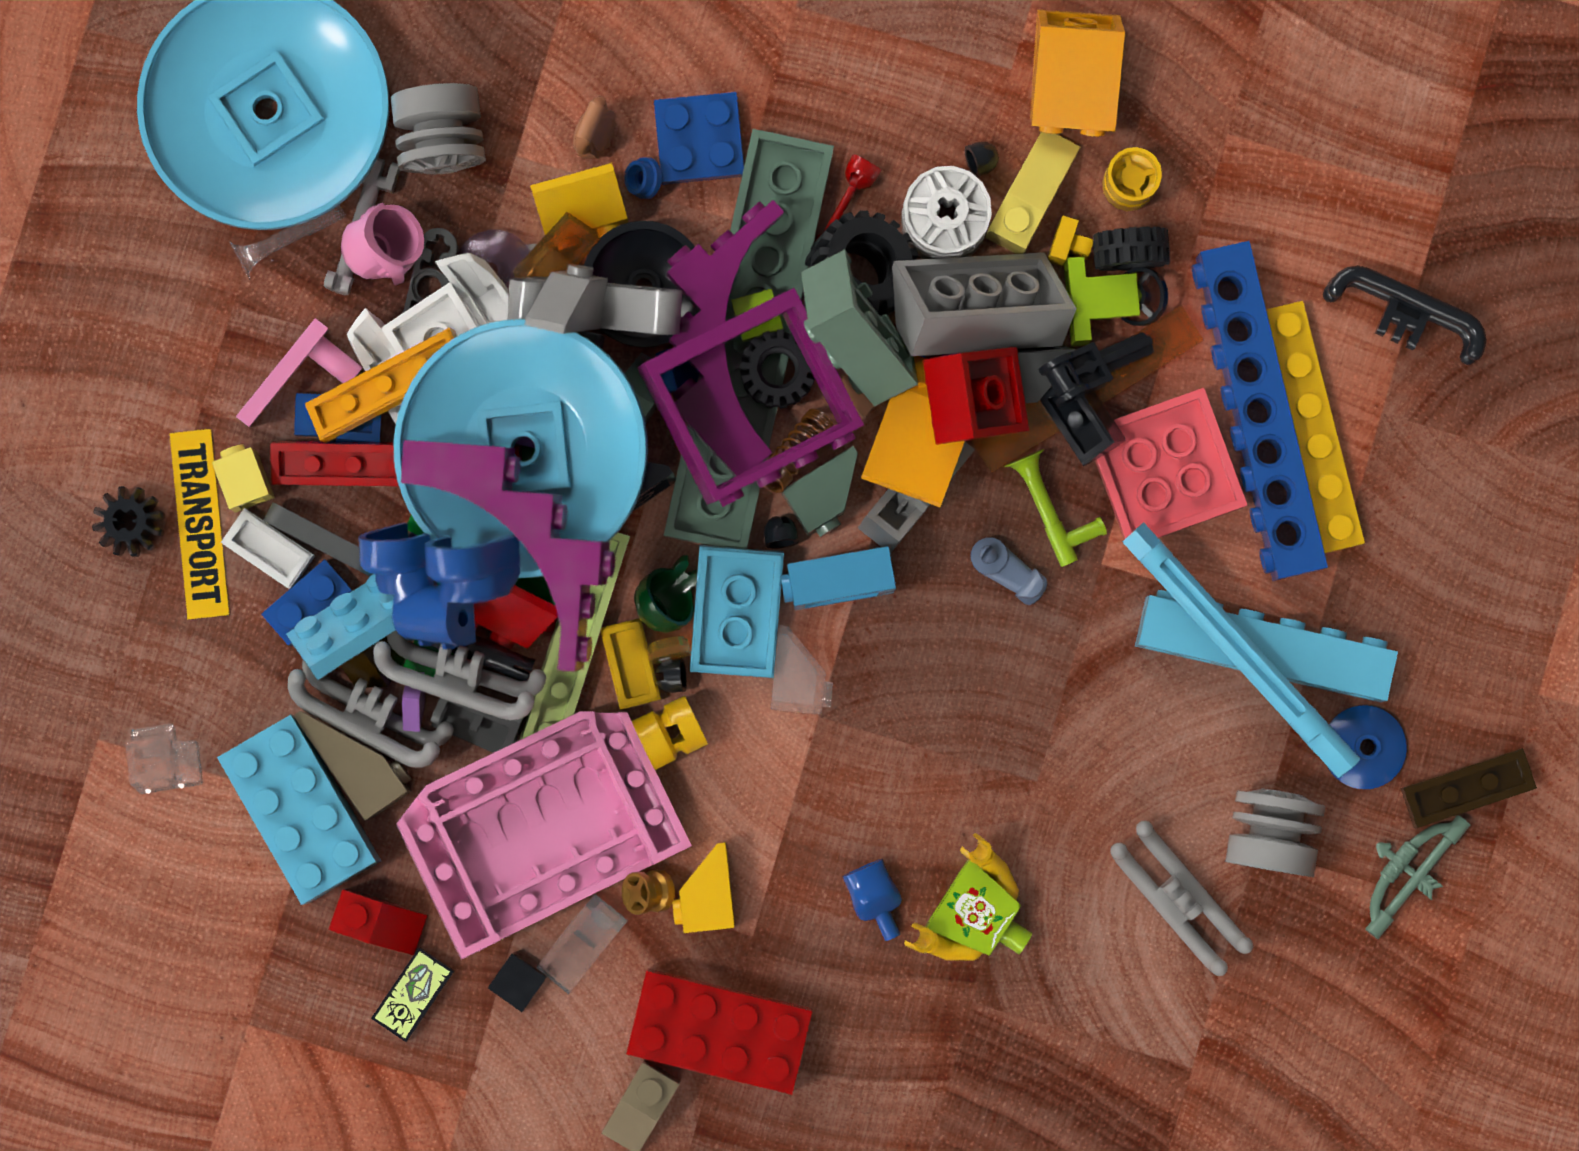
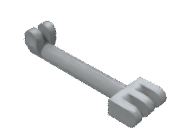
[324,158,400,295]

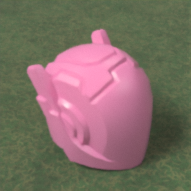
[341,202,424,286]

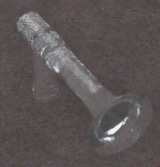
[229,204,346,280]

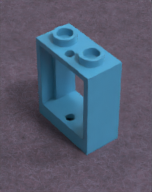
[780,546,896,611]

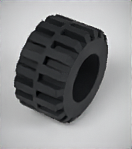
[805,210,918,316]

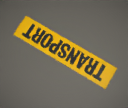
[169,429,229,620]

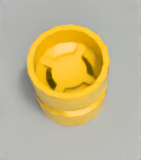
[1102,147,1162,211]
[632,696,708,770]

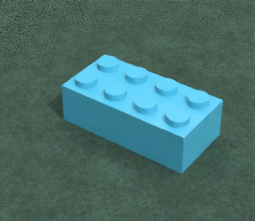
[217,715,381,905]

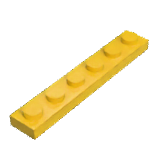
[1266,301,1365,553]

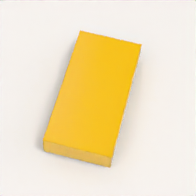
[600,618,661,710]

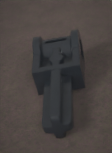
[1038,332,1154,407]

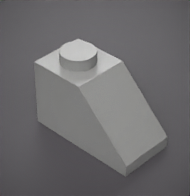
[525,264,608,334]

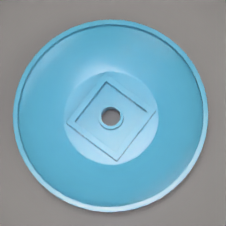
[137,0,389,230]
[394,319,648,578]

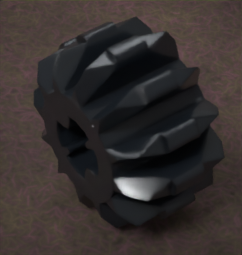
[92,486,165,557]

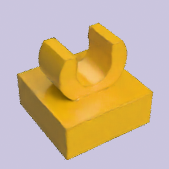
[1047,216,1093,266]

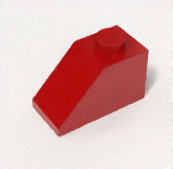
[328,888,428,955]

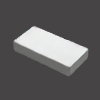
[221,508,315,589]

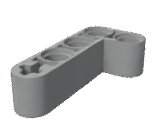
[507,277,682,335]

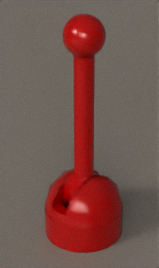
[814,154,882,243]

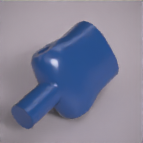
[842,859,902,941]

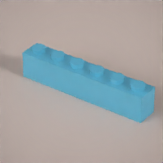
[1135,590,1398,702]

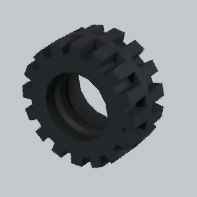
[1093,227,1170,271]

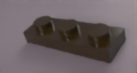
[1400,748,1537,828]

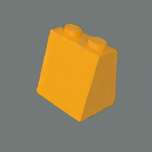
[1030,10,1125,137]

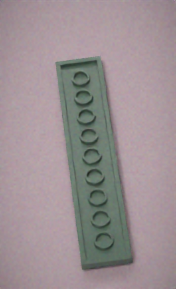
[664,129,834,549]

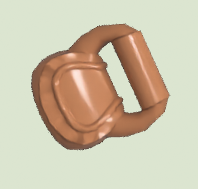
[573,96,617,159]

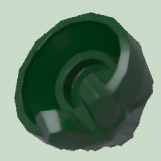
[634,555,697,633]

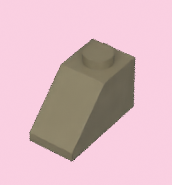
[602,1059,681,1151]

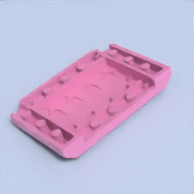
[396,711,692,959]

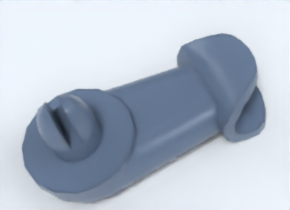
[971,538,1047,605]

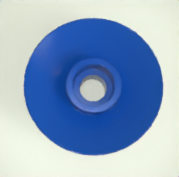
[1326,705,1407,789]

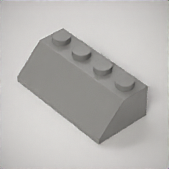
[892,252,1076,356]

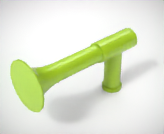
[1004,449,1107,567]

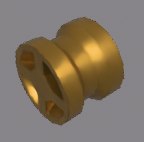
[622,870,675,915]

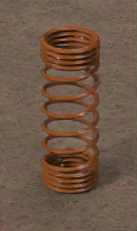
[764,409,834,493]

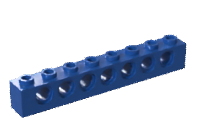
[1191,241,1328,581]

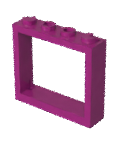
[637,288,864,507]

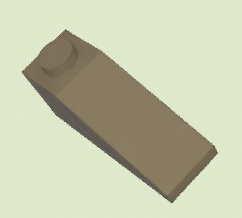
[293,711,412,820]

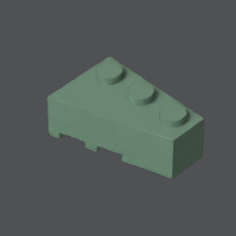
[801,250,918,406]

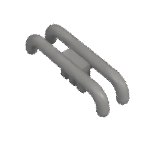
[373,630,546,720]
[287,660,454,768]
[1110,821,1254,976]

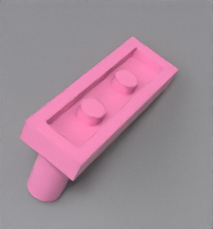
[236,318,363,427]

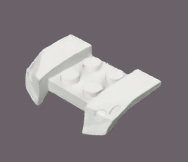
[347,253,509,424]

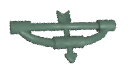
[1365,815,1471,939]

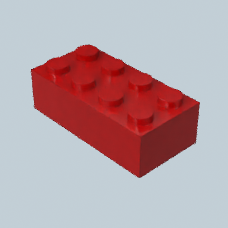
[626,968,812,1095]

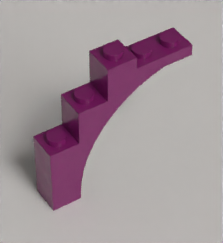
[666,200,784,476]
[401,440,615,672]

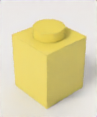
[212,444,275,513]

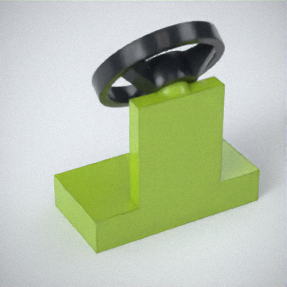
[1064,257,1168,347]

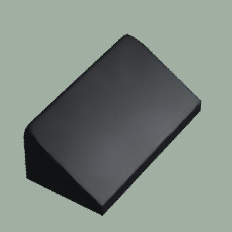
[1040,387,1126,466]

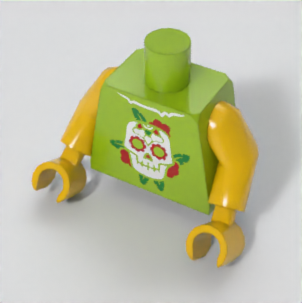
[904,833,1032,961]

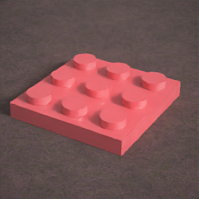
[1095,388,1247,549]

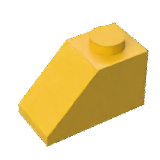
[672,842,735,933]

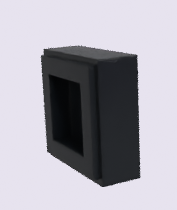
[488,953,547,1012]

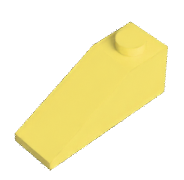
[985,132,1080,254]

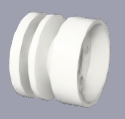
[901,166,992,259]

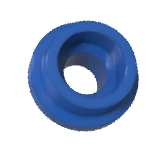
[624,157,662,199]

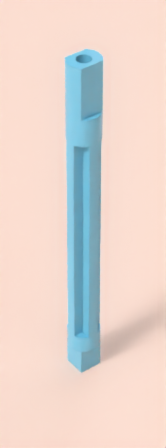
[1122,522,1360,778]

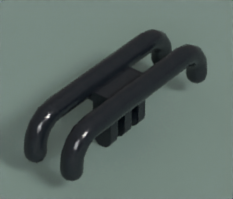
[1323,265,1487,365]

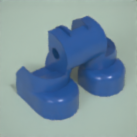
[359,522,521,649]

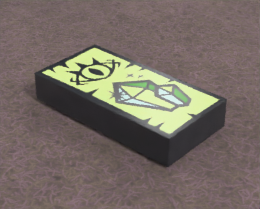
[371,947,455,1042]

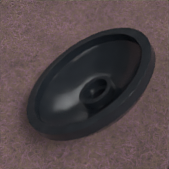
[584,221,699,347]

